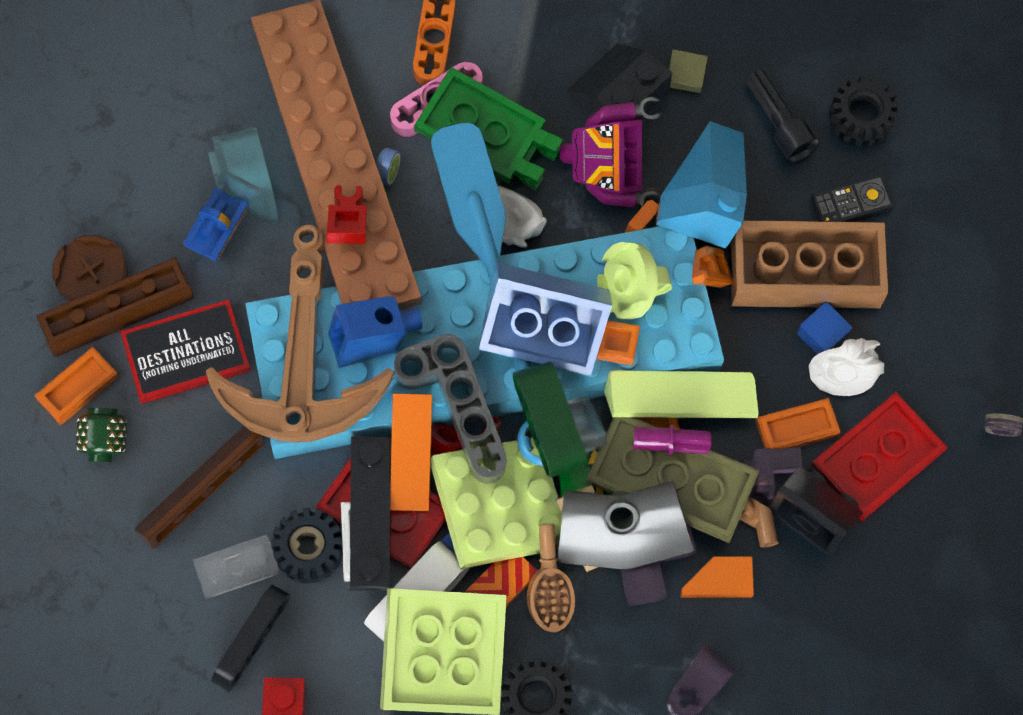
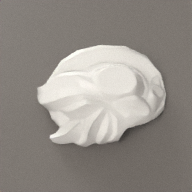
[498,186,547,248]
[808,338,884,396]

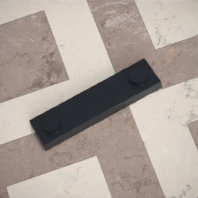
[350,437,390,591]

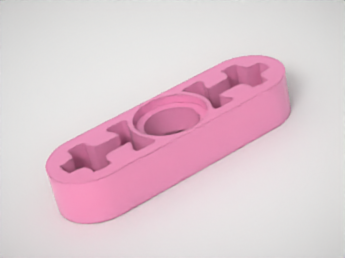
[390,62,483,137]

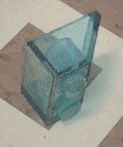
[208,127,279,224]

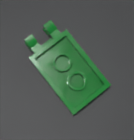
[414,67,563,191]

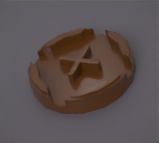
[52,235,128,302]

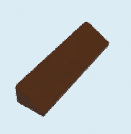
[36,257,194,357]
[135,426,264,549]

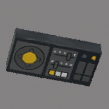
[811,174,894,222]

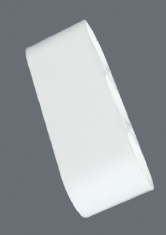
[364,541,469,641]

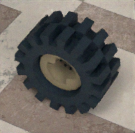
[272,508,343,583]

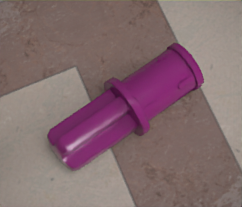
[633,425,711,456]

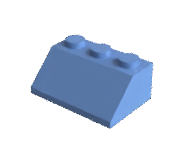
[479,263,612,376]

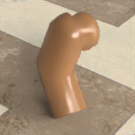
[740,497,779,548]

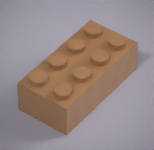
[730,221,888,309]

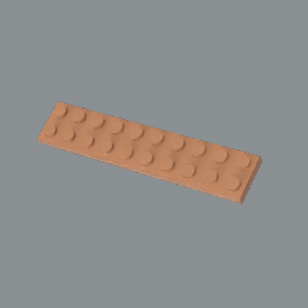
[251,0,422,310]

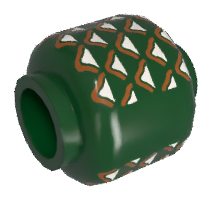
[76,408,127,462]

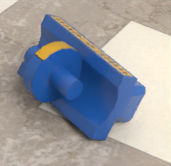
[183,187,249,262]

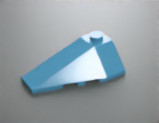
[656,121,747,249]

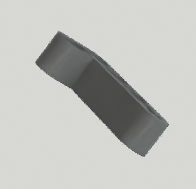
[394,334,507,484]

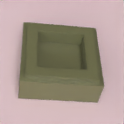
[669,50,708,94]

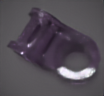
[667,645,737,715]

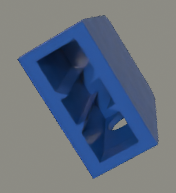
[328,296,422,368]

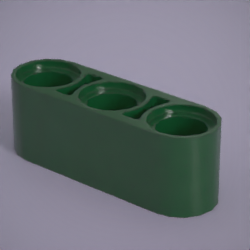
[513,361,588,478]

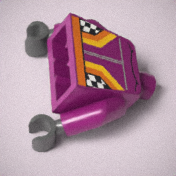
[560,97,662,207]

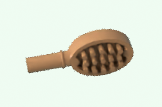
[527,523,575,632]

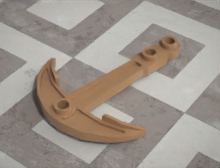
[206,225,394,443]

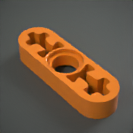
[413,0,456,86]

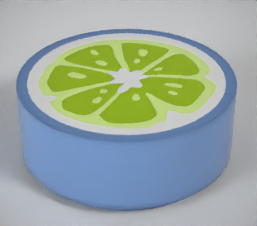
[376,147,401,186]

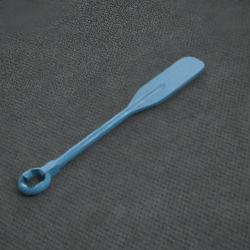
[431,123,543,466]

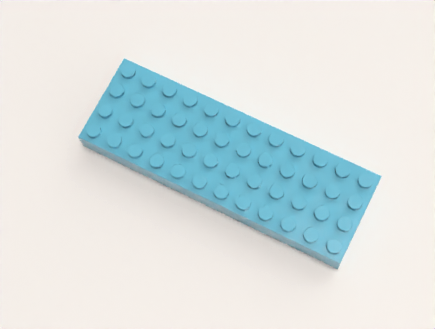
[245,226,724,459]

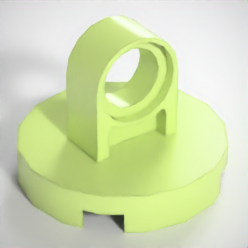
[597,242,672,319]

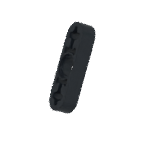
[211,584,290,692]

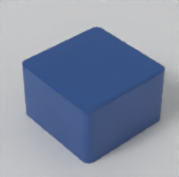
[797,302,852,354]

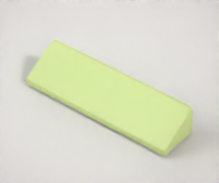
[604,370,759,418]

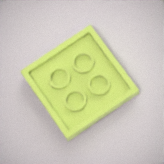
[430,437,562,569]
[380,588,507,715]

